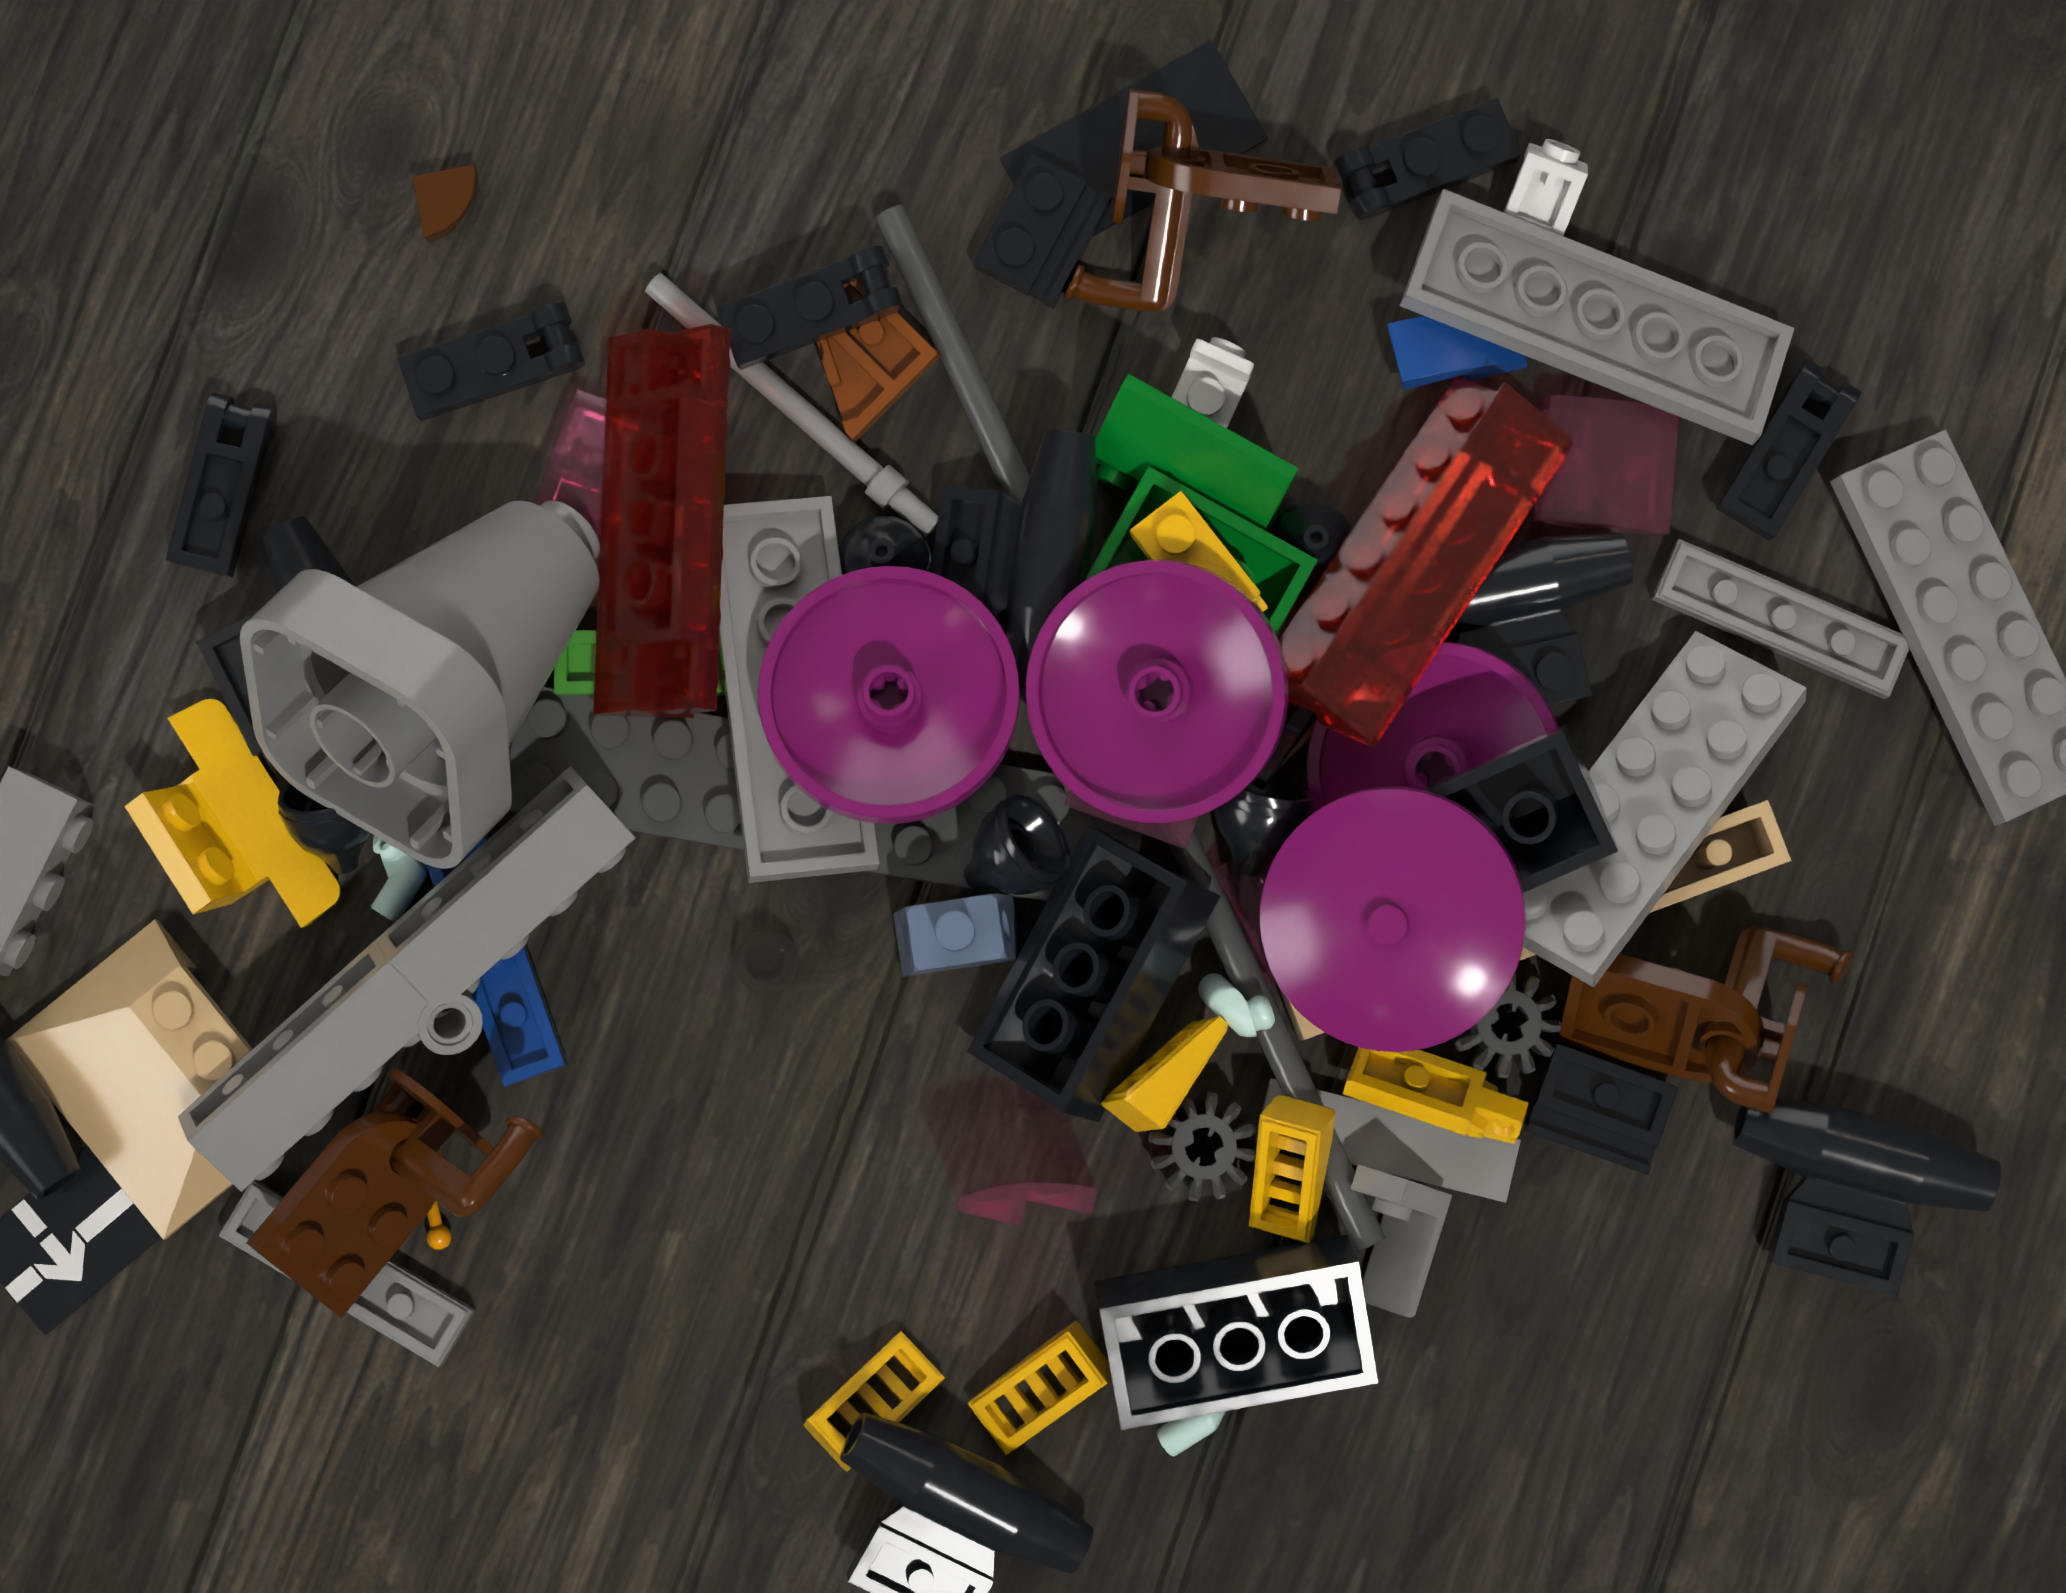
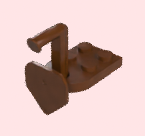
[1063,88,1341,312]
[1558,926,1854,1114]
[246,1067,543,1318]

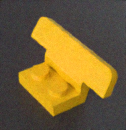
[125,699,341,928]

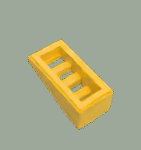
[1101,1016,1229,1132]
[1249,1095,1336,1243]
[967,1321,1111,1455]
[803,1331,945,1472]

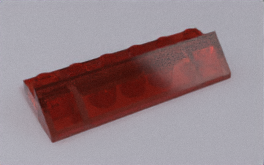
[593,324,730,718]
[1279,377,1574,748]

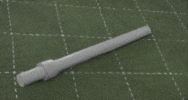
[645,273,938,538]

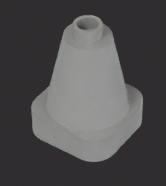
[240,500,600,869]

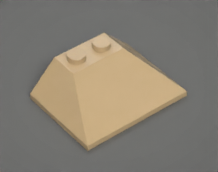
[8,919,253,1240]

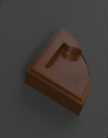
[412,164,478,242]

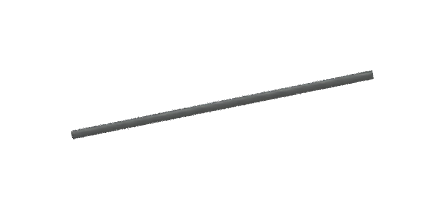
[875,205,1386,1251]

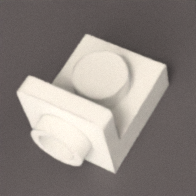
[1503,139,1588,236]
[1171,337,1254,428]

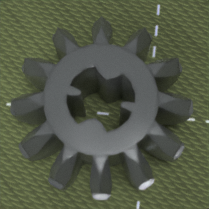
[1454,973,1561,1078]
[1148,1092,1256,1201]

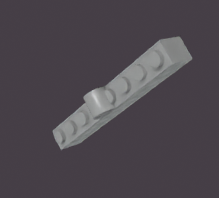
[178,766,635,1192]

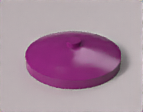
[1026,560,1289,823]
[758,566,1020,824]
[1307,641,1559,813]
[1260,786,1527,1052]

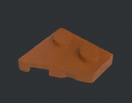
[817,279,940,442]

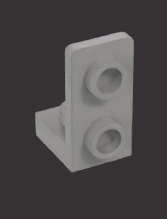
[1350,1164,1452,1318]

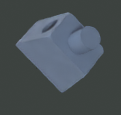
[893,893,1021,977]

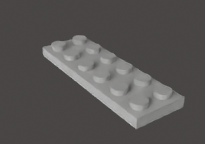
[1399,189,1795,445]
[1830,429,2066,826]
[704,496,880,883]
[1523,631,1807,987]

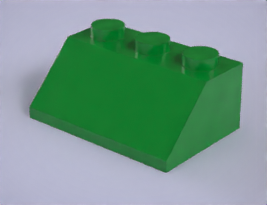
[1096,374,1299,531]
[1086,467,1318,634]

